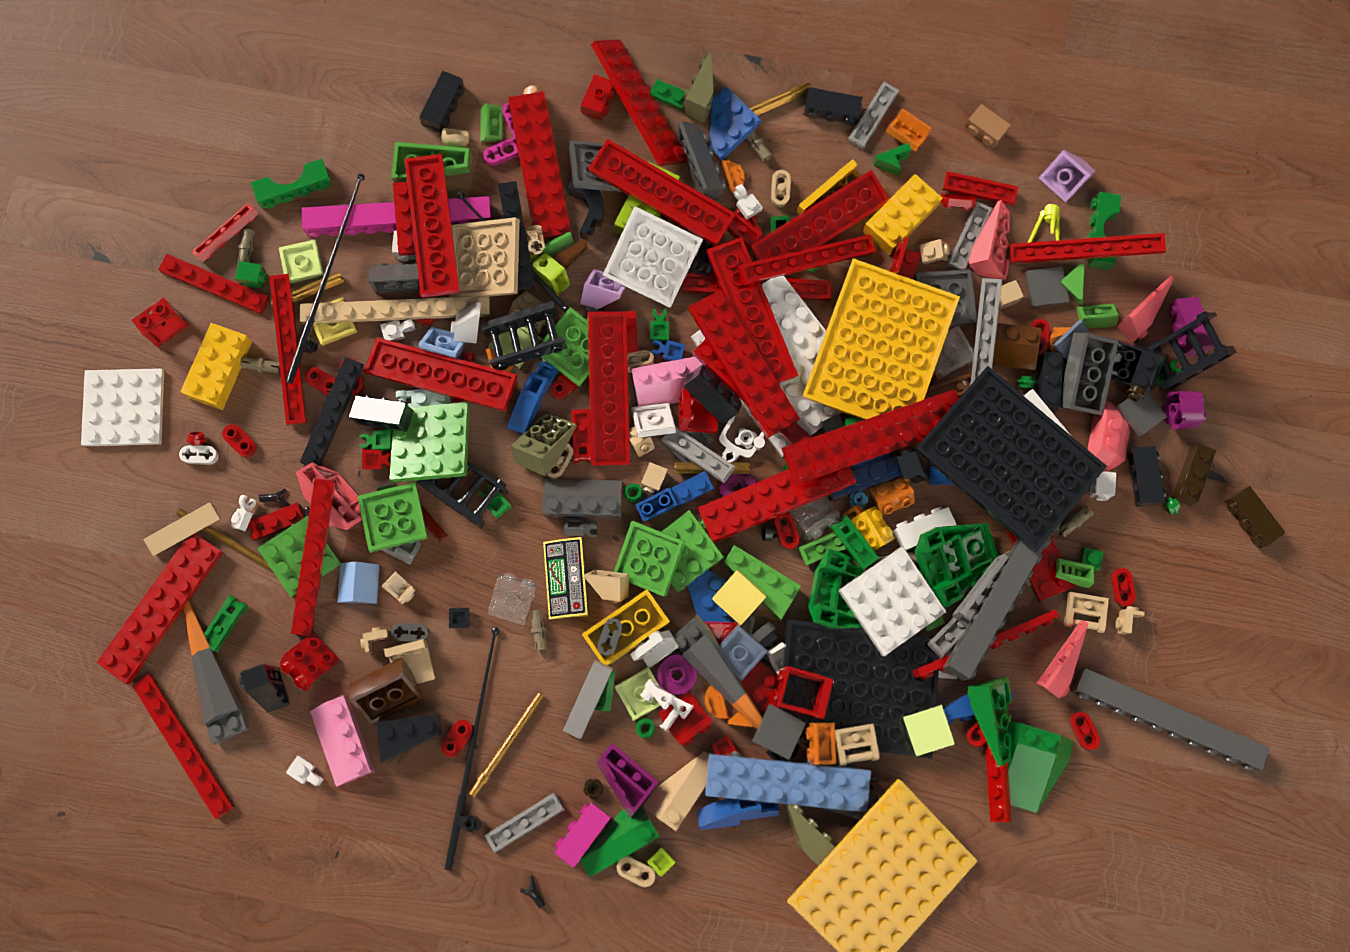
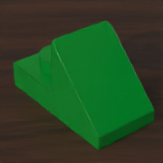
[873,143,912,175]

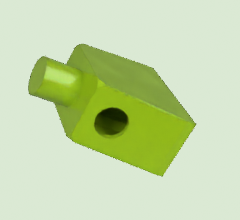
[530,253,571,296]

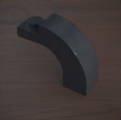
[568,177,604,241]

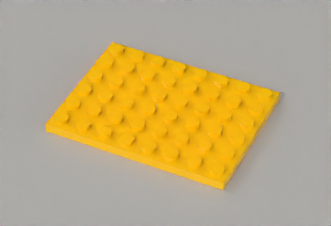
[802,259,960,420]
[787,779,977,952]

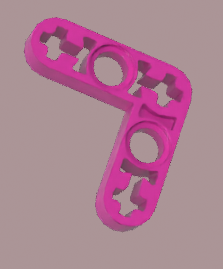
[483,103,519,166]

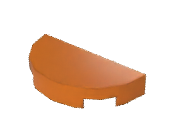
[721,160,745,195]
[704,685,729,719]

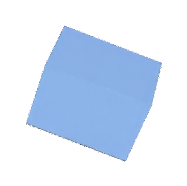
[419,326,466,359]
[337,562,380,604]

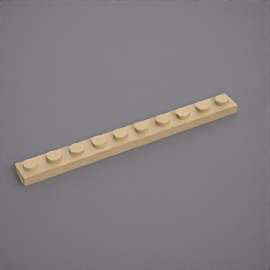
[300,297,490,324]

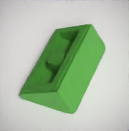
[481,103,503,142]
[538,232,575,258]
[1077,304,1119,329]

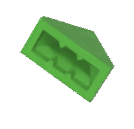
[1060,264,1084,305]

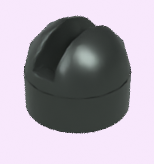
[762,526,777,541]

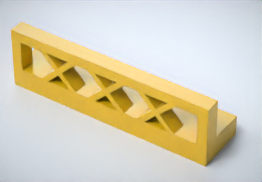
[797,159,861,215]

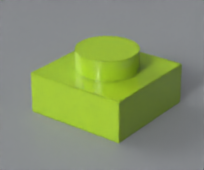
[647,847,675,877]

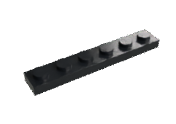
[498,181,535,291]
[300,357,364,466]

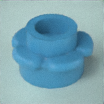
[849,491,868,508]

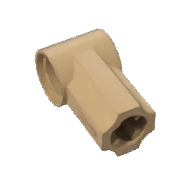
[525,225,545,254]

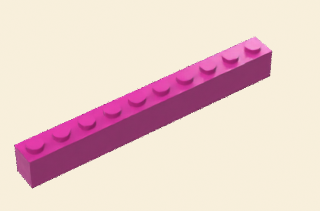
[302,196,492,237]

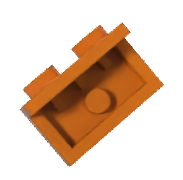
[886,109,932,152]
[869,476,915,515]
[806,723,836,765]

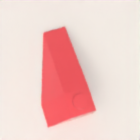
[969,200,1010,282]
[1116,273,1175,343]
[1036,620,1088,699]

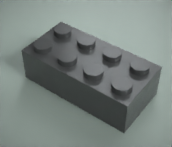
[1060,333,1119,416]

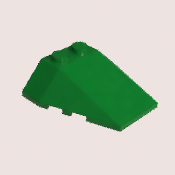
[915,523,998,607]
[808,549,865,629]
[1008,721,1074,813]

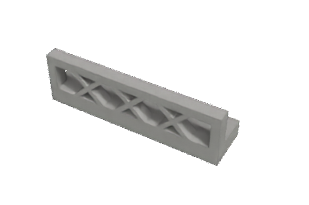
[952,553,1009,627]

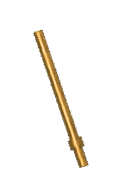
[176,508,274,573]
[469,693,544,797]

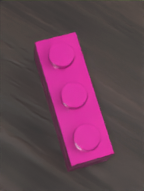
[554,802,611,868]

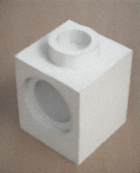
[1090,471,1116,501]

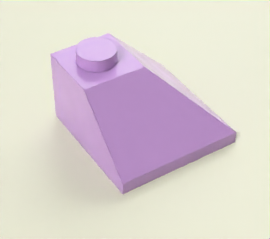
[1039,150,1095,202]
[580,269,626,309]

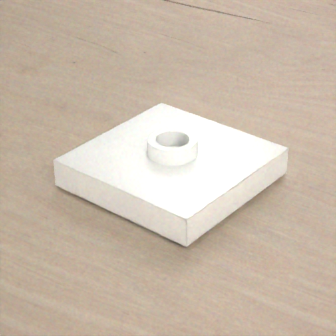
[631,403,676,438]

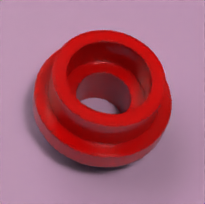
[186,431,206,446]

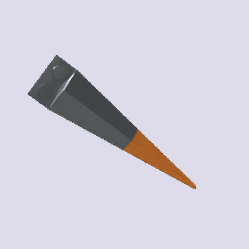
[184,600,250,744]
[673,615,763,729]

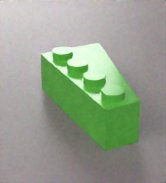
[391,142,472,183]
[723,545,801,621]

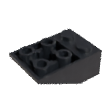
[1107,337,1167,392]

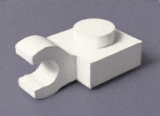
[734,184,763,219]
[380,319,416,342]
[230,495,256,531]
[286,756,324,786]

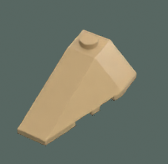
[643,751,709,831]

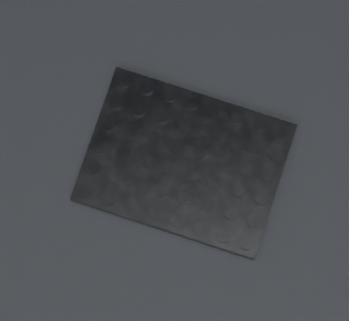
[915,366,1107,552]
[778,619,940,758]

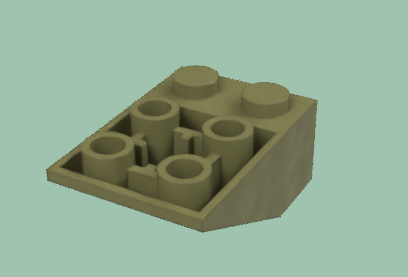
[683,53,713,124]
[511,412,577,476]
[784,804,835,866]

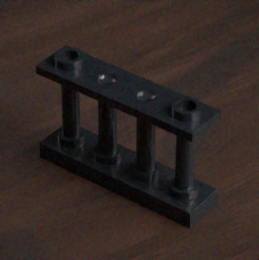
[480,301,567,370]
[1148,311,1237,391]
[416,461,509,529]

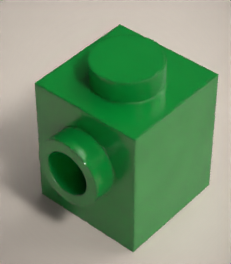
[235,261,267,288]

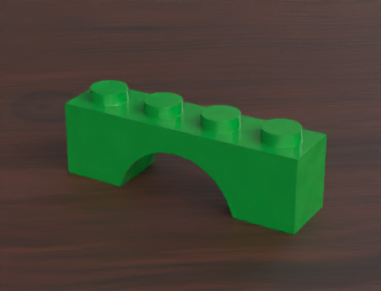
[250,158,333,209]
[1086,192,1121,270]

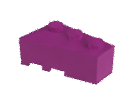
[1169,297,1214,357]
[596,743,659,818]

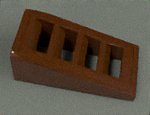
[553,239,588,270]

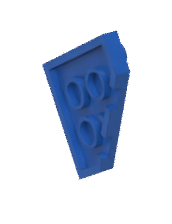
[709,86,762,160]
[687,570,732,623]

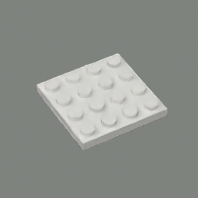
[603,206,703,308]
[81,369,164,447]
[838,547,946,656]

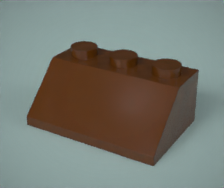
[993,323,1042,371]
[349,658,423,725]

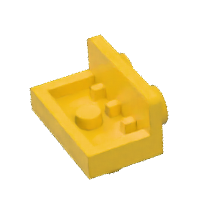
[851,506,895,551]

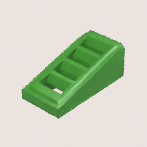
[1056,558,1094,588]

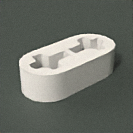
[179,445,219,465]

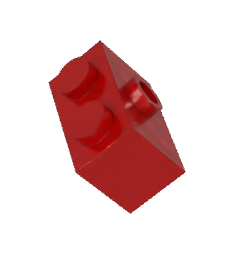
[580,74,616,121]

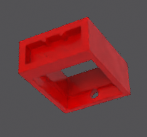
[132,297,189,348]
[772,666,833,719]

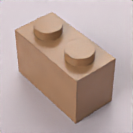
[964,104,1010,149]

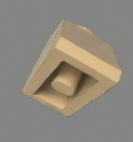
[585,569,629,603]

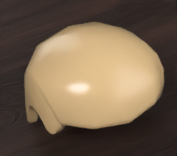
[442,128,470,148]

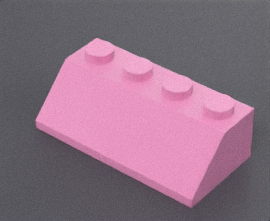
[631,357,708,406]
[310,696,375,787]

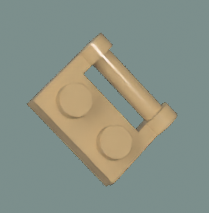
[1064,592,1109,633]
[835,724,879,767]

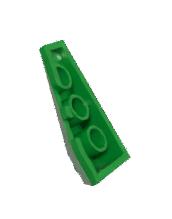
[968,677,1011,766]
[580,804,659,878]

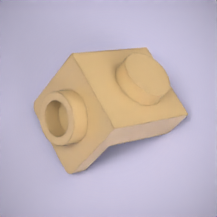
[919,239,950,264]
[629,426,655,457]
[382,571,415,604]
[1116,607,1145,635]
[361,627,391,654]

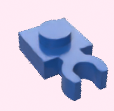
[651,340,686,361]

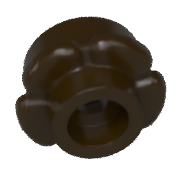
[1127,385,1145,402]
[583,779,603,799]

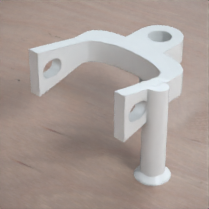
[719,416,765,463]
[640,679,694,732]

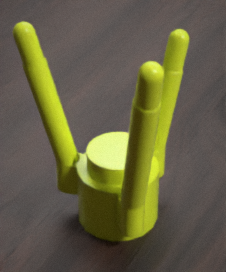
[1028,204,1060,242]

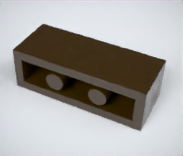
[1172,443,1216,506]
[1224,486,1285,548]

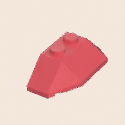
[1088,401,1131,472]
[296,462,362,530]

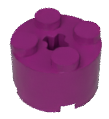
[1163,390,1207,430]

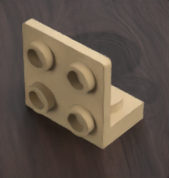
[384,639,435,684]

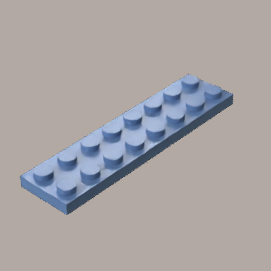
[705,754,871,812]

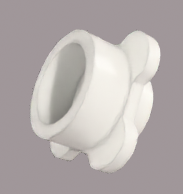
[735,428,757,449]

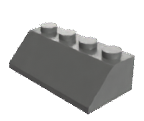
[678,122,725,200]
[368,262,420,294]
[542,478,622,519]

